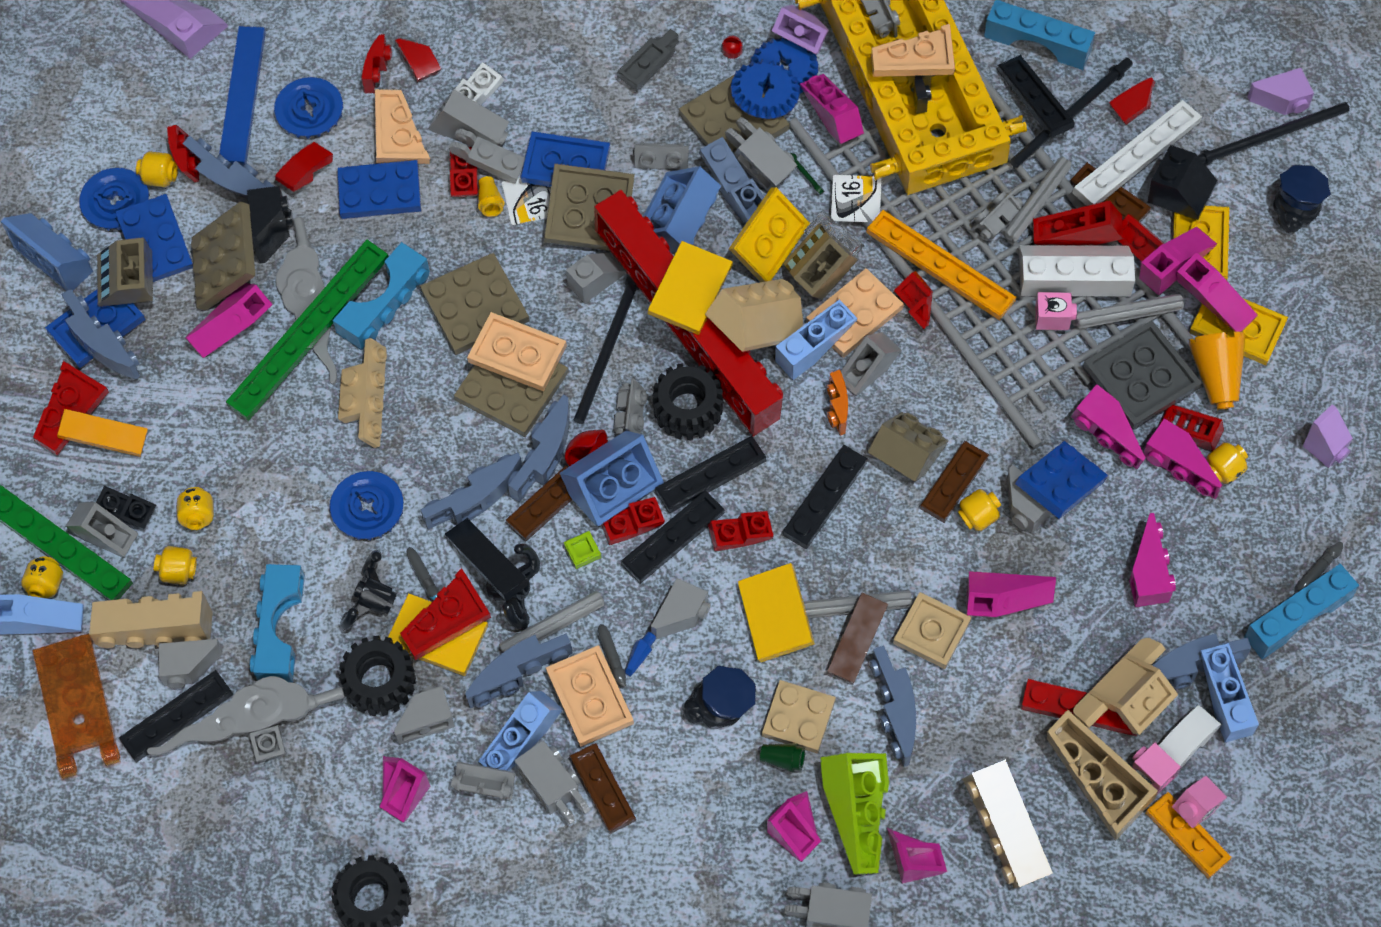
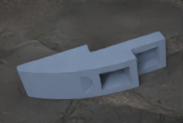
[182,135,274,199]
[699,137,764,224]
[61,289,140,379]
[508,394,570,503]
[420,452,522,529]
[465,633,573,708]
[1152,633,1251,689]
[869,645,916,767]

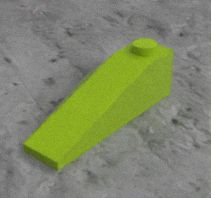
[820,753,889,874]

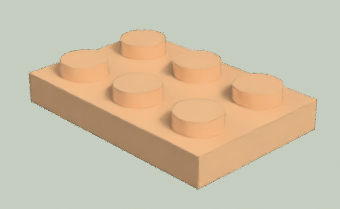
[806,269,904,358]
[467,312,567,392]
[545,645,634,747]

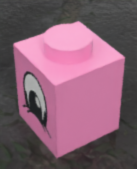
[1035,292,1077,330]
[1132,743,1181,795]
[1172,776,1227,828]

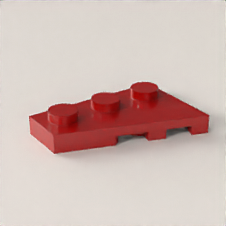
[33,361,109,455]
[400,568,491,660]

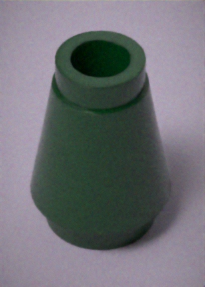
[760,743,805,773]

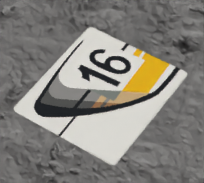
[831,175,881,222]
[502,178,551,225]

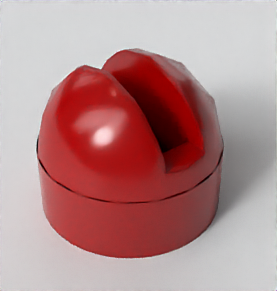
[722,35,743,59]

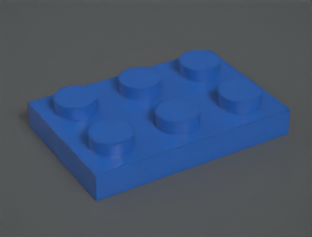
[521,131,610,187]
[338,160,421,219]
[115,194,193,282]
[45,290,146,369]
[1015,441,1108,519]

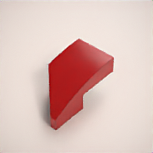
[395,38,441,82]
[1109,77,1155,125]
[894,271,933,329]

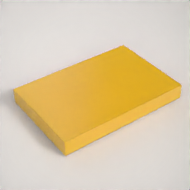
[729,187,810,282]
[1173,205,1229,280]
[648,241,733,335]
[1189,298,1288,365]
[738,563,815,662]
[388,593,488,676]

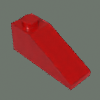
[1033,200,1123,245]

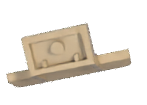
[1073,638,1178,735]

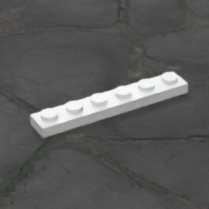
[1072,100,1202,206]

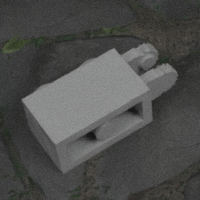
[725,117,798,192]
[514,740,590,825]
[784,883,872,927]

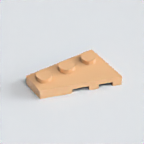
[871,24,955,77]
[375,89,430,164]

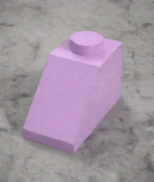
[772,5,829,54]
[1248,68,1314,115]
[1303,404,1353,468]

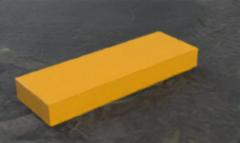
[57,409,148,457]
[1146,792,1232,879]

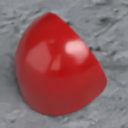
[565,429,608,467]

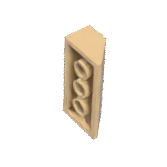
[705,279,803,352]

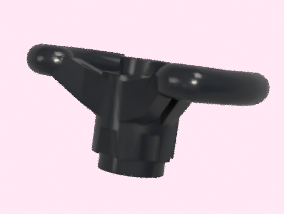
[486,544,540,630]
[340,550,397,630]

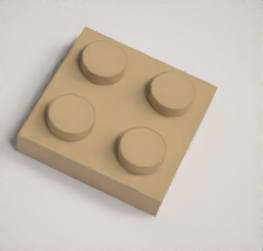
[893,592,972,669]
[762,680,836,754]

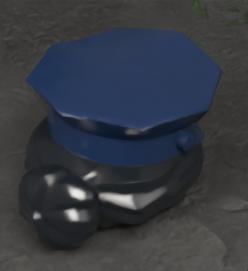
[1273,165,1331,233]
[684,665,756,728]

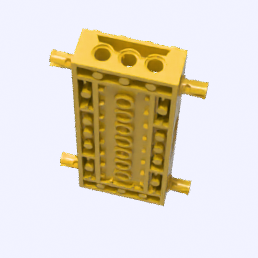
[795,0,1027,195]

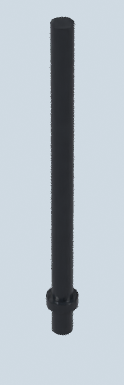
[1010,57,1133,168]
[1198,102,1350,166]
[574,276,639,424]

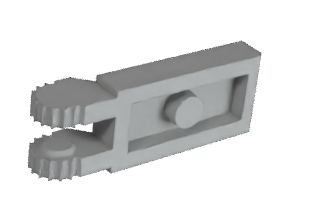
[448,128,525,184]

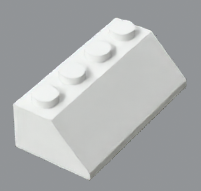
[1019,245,1135,297]

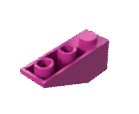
[800,74,864,144]
[1139,227,1217,295]
[1177,252,1258,332]
[185,283,273,358]
[1071,384,1146,469]
[1143,419,1222,500]
[1129,513,1176,607]
[967,571,1056,617]

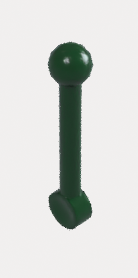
[790,153,825,195]

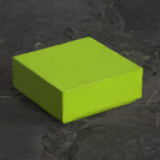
[563,531,602,569]

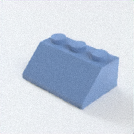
[643,166,721,253]
[0,213,93,291]
[560,431,664,526]

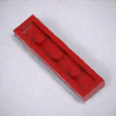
[1021,679,1137,737]

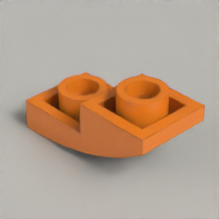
[826,370,848,436]

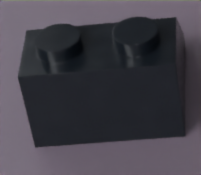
[1147,145,1218,220]
[247,186,294,264]

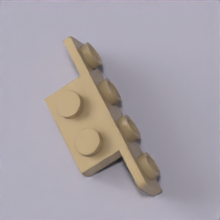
[338,338,387,448]

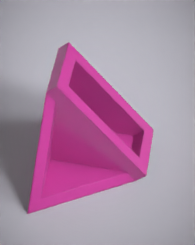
[380,756,431,822]
[767,791,821,862]
[886,827,947,884]

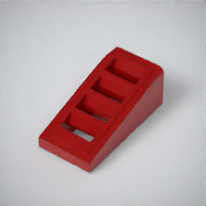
[1160,405,1224,451]

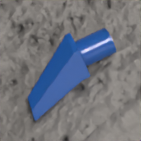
[625,632,656,677]

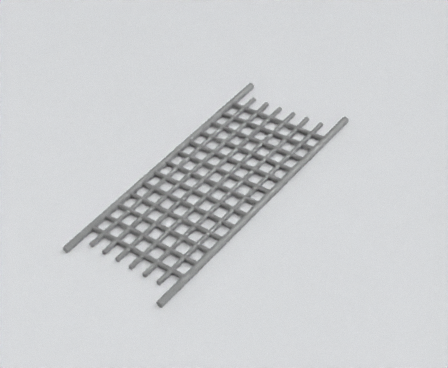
[789,63,1195,449]

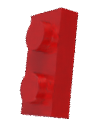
[1117,214,1164,261]

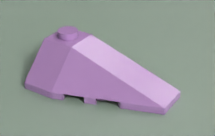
[120,0,228,59]

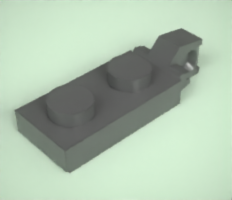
[617,28,679,91]

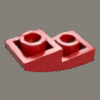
[362,34,392,94]
[167,125,201,182]
[275,142,333,192]
[450,146,478,197]
[601,497,665,545]
[708,511,774,551]

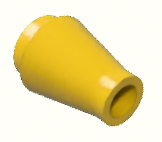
[478,176,505,217]

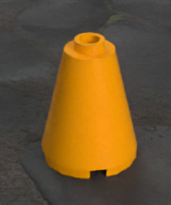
[1189,332,1246,409]

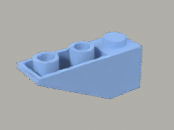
[775,299,857,380]
[0,594,84,634]
[1200,643,1259,743]
[478,691,563,771]

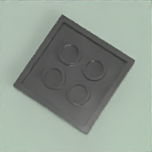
[1083,320,1202,429]

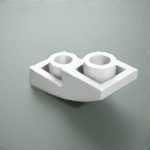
[454,62,504,105]
[1159,705,1222,768]

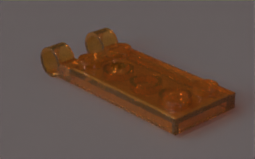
[33,633,121,779]

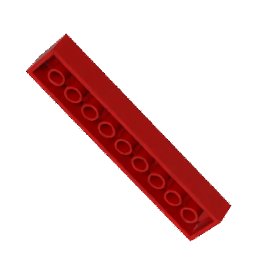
[594,189,783,437]

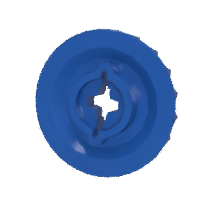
[751,37,818,94]
[731,59,800,119]
[274,77,344,139]
[79,168,150,231]
[330,471,404,541]

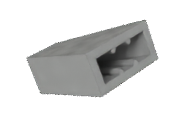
[428,90,509,146]

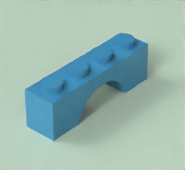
[984,0,1095,70]
[333,242,430,350]
[1244,563,1359,660]
[250,564,305,683]

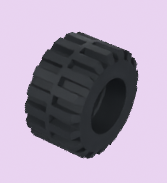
[652,363,723,440]
[339,636,416,716]
[331,855,411,927]

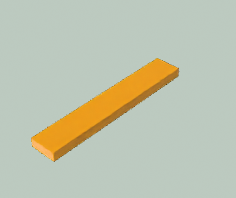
[866,210,1016,321]

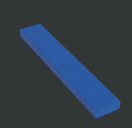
[219,26,266,166]

